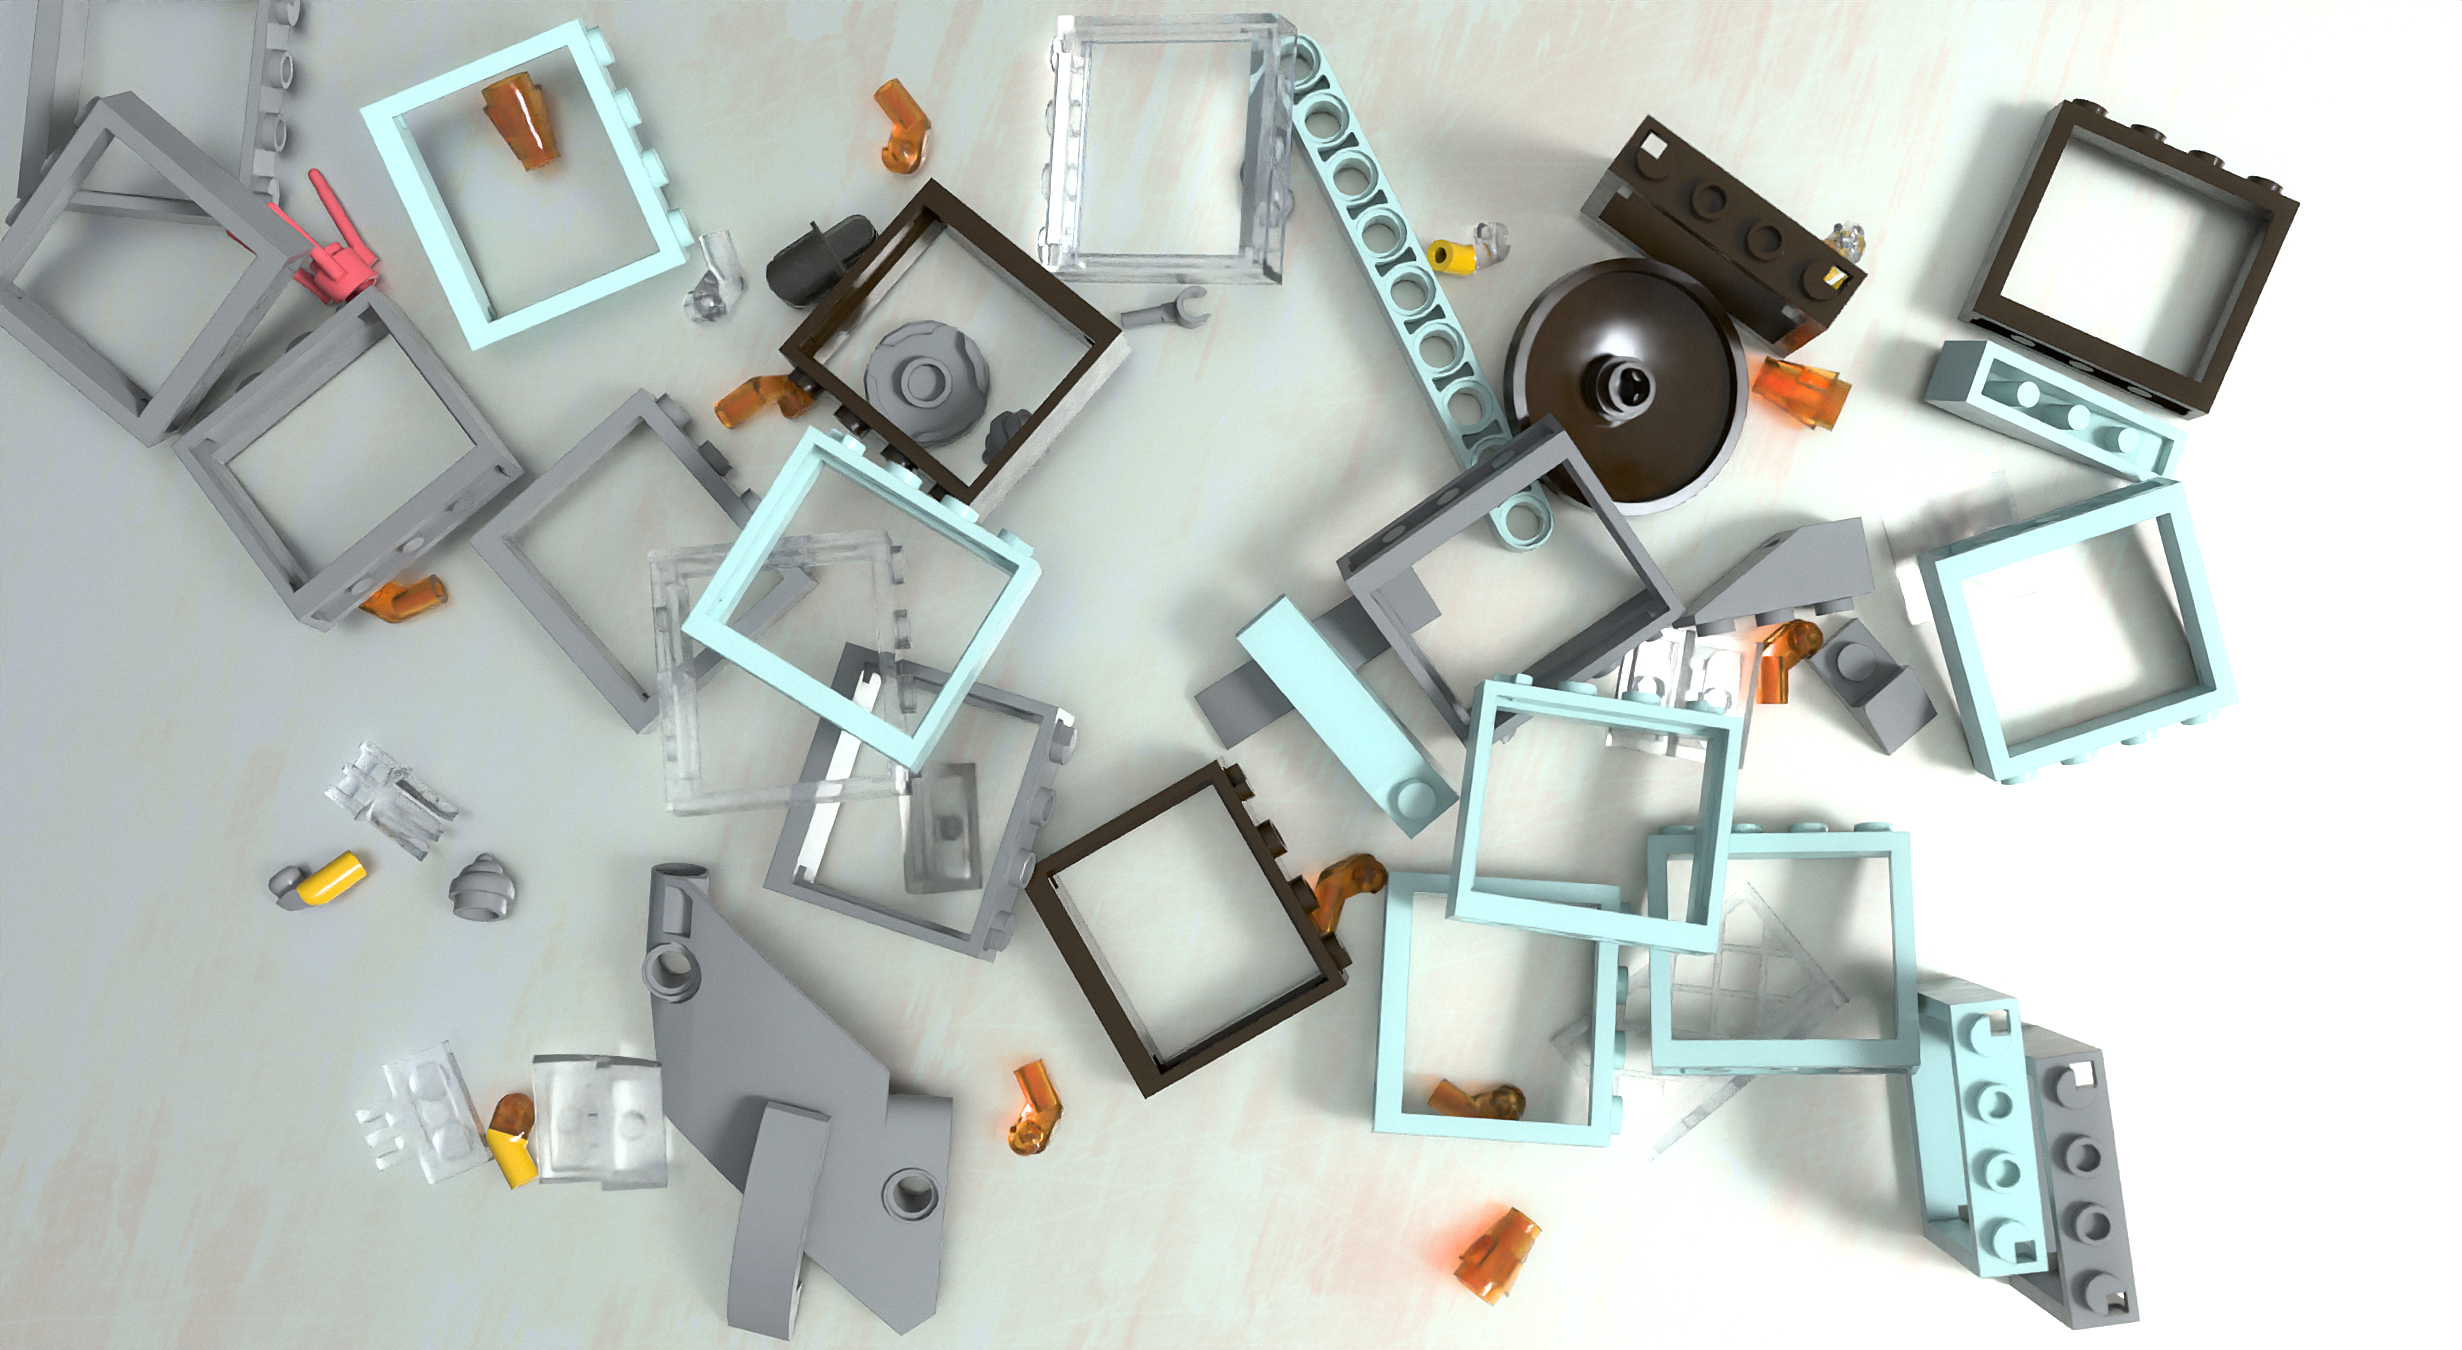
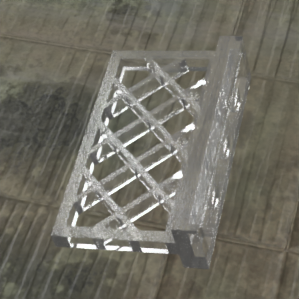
[1551,881,1851,1163]

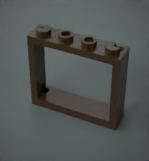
[1957,98,2301,421]
[1580,114,1868,359]
[779,177,1132,524]
[1024,756,1353,1099]

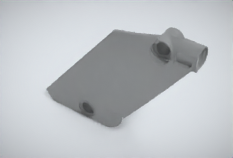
[641,863,953,1336]

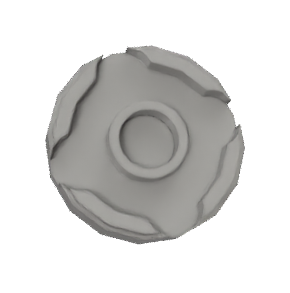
[863,320,992,448]

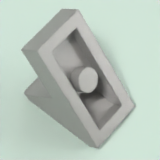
[1805,618,1938,756]

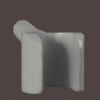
[1121,286,1211,329]

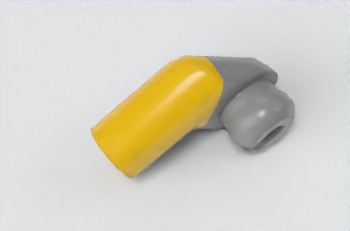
[268,850,367,911]

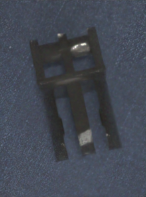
[766,215,879,310]

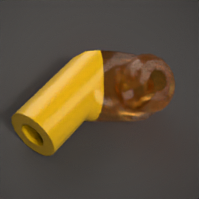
[486,1092,540,1190]

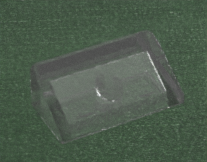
[898,763,982,894]

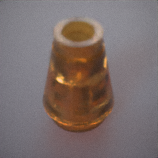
[481,71,561,172]
[1752,356,1852,432]
[1453,1207,1542,1306]

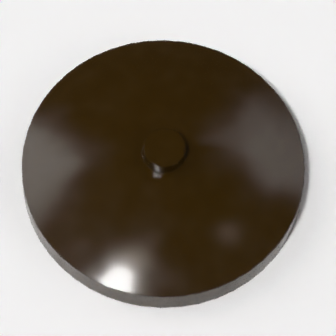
[1503,257,1749,516]

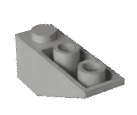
[1672,516,1875,638]

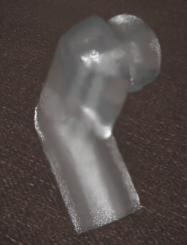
[683,230,744,324]

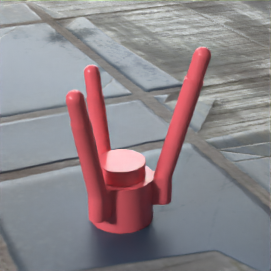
[226,168,379,307]

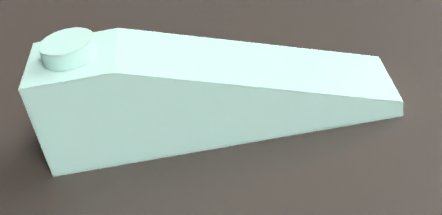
[1923,340,2189,483]
[1235,593,1460,839]

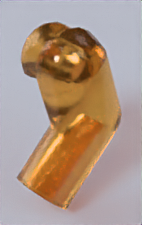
[873,78,932,174]
[714,374,814,430]
[358,574,448,624]
[1756,618,1824,704]
[1312,853,1387,933]
[1007,1058,1064,1157]
[1427,1078,1526,1121]

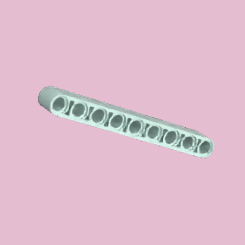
[1265,32,1554,553]

